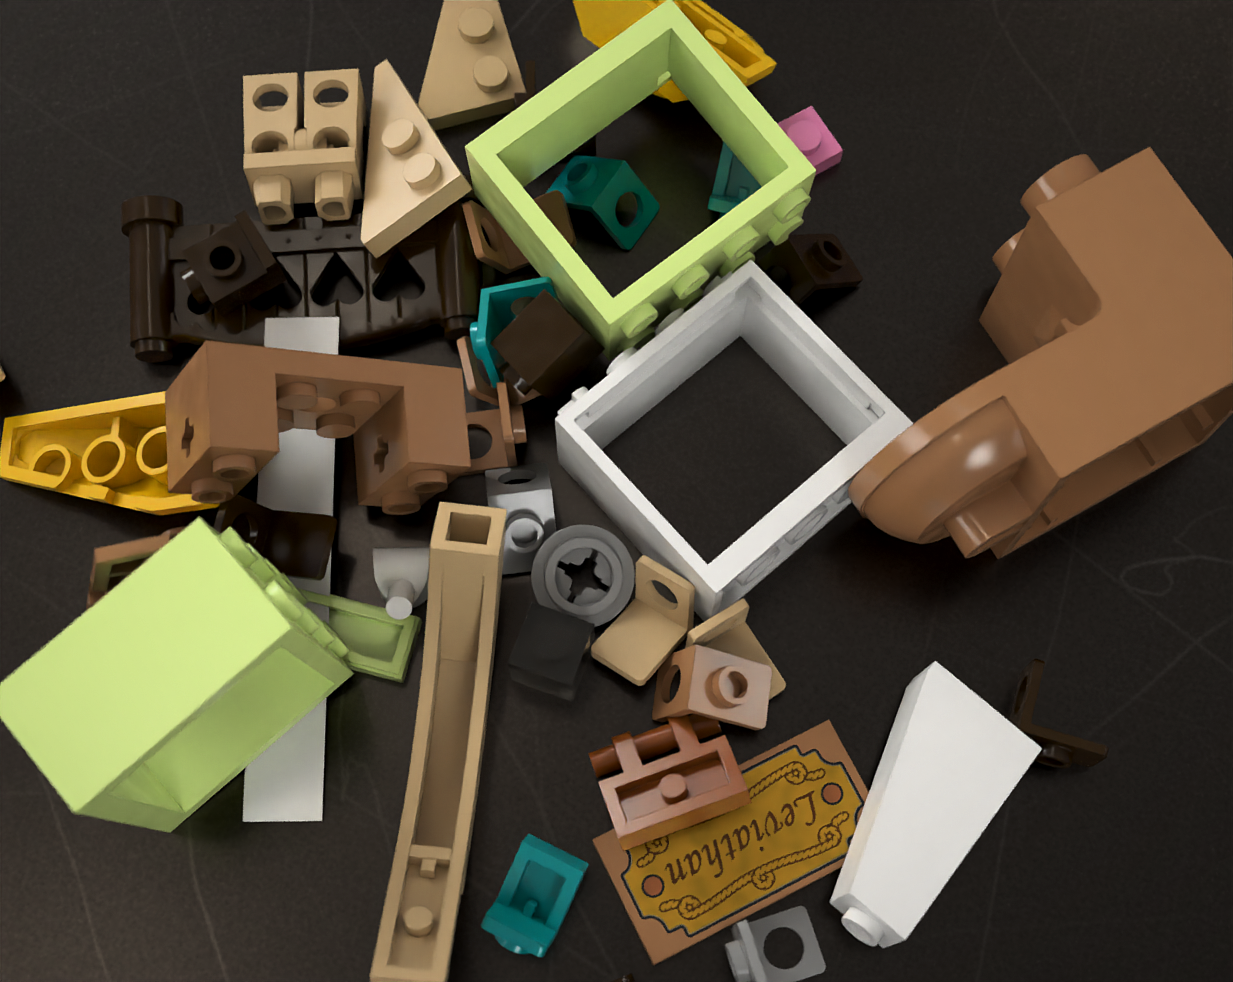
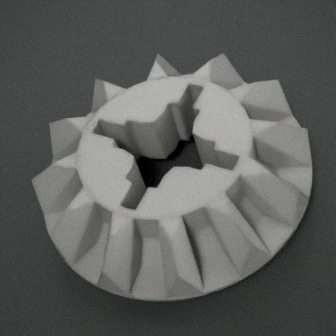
[531,524,635,628]

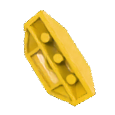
[573,0,777,103]

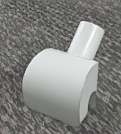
[373,547,429,620]

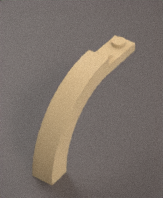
[370,502,507,982]

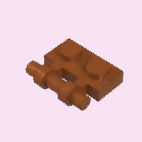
[588,714,751,851]

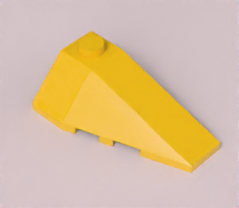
[0,391,220,516]

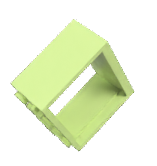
[465,0,817,361]
[0,517,354,833]

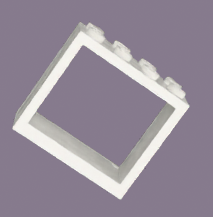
[555,259,913,622]

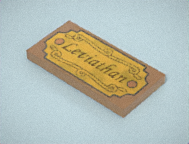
[592,720,869,966]

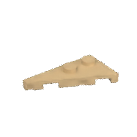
[418,0,526,130]
[361,59,472,259]

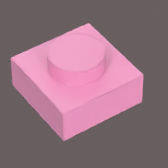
[777,106,843,176]

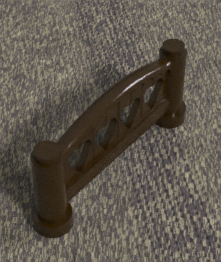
[121,174,486,363]

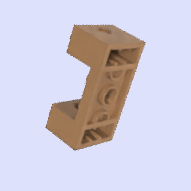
[165,340,471,515]

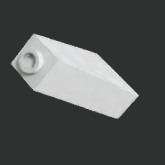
[830,661,1042,948]

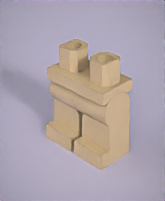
[243,68,367,225]

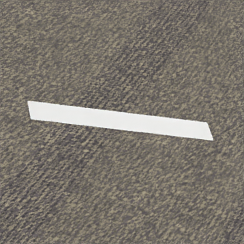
[243,317,340,822]

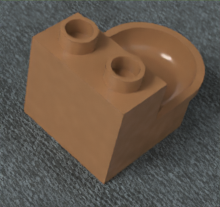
[847,147,1233,559]

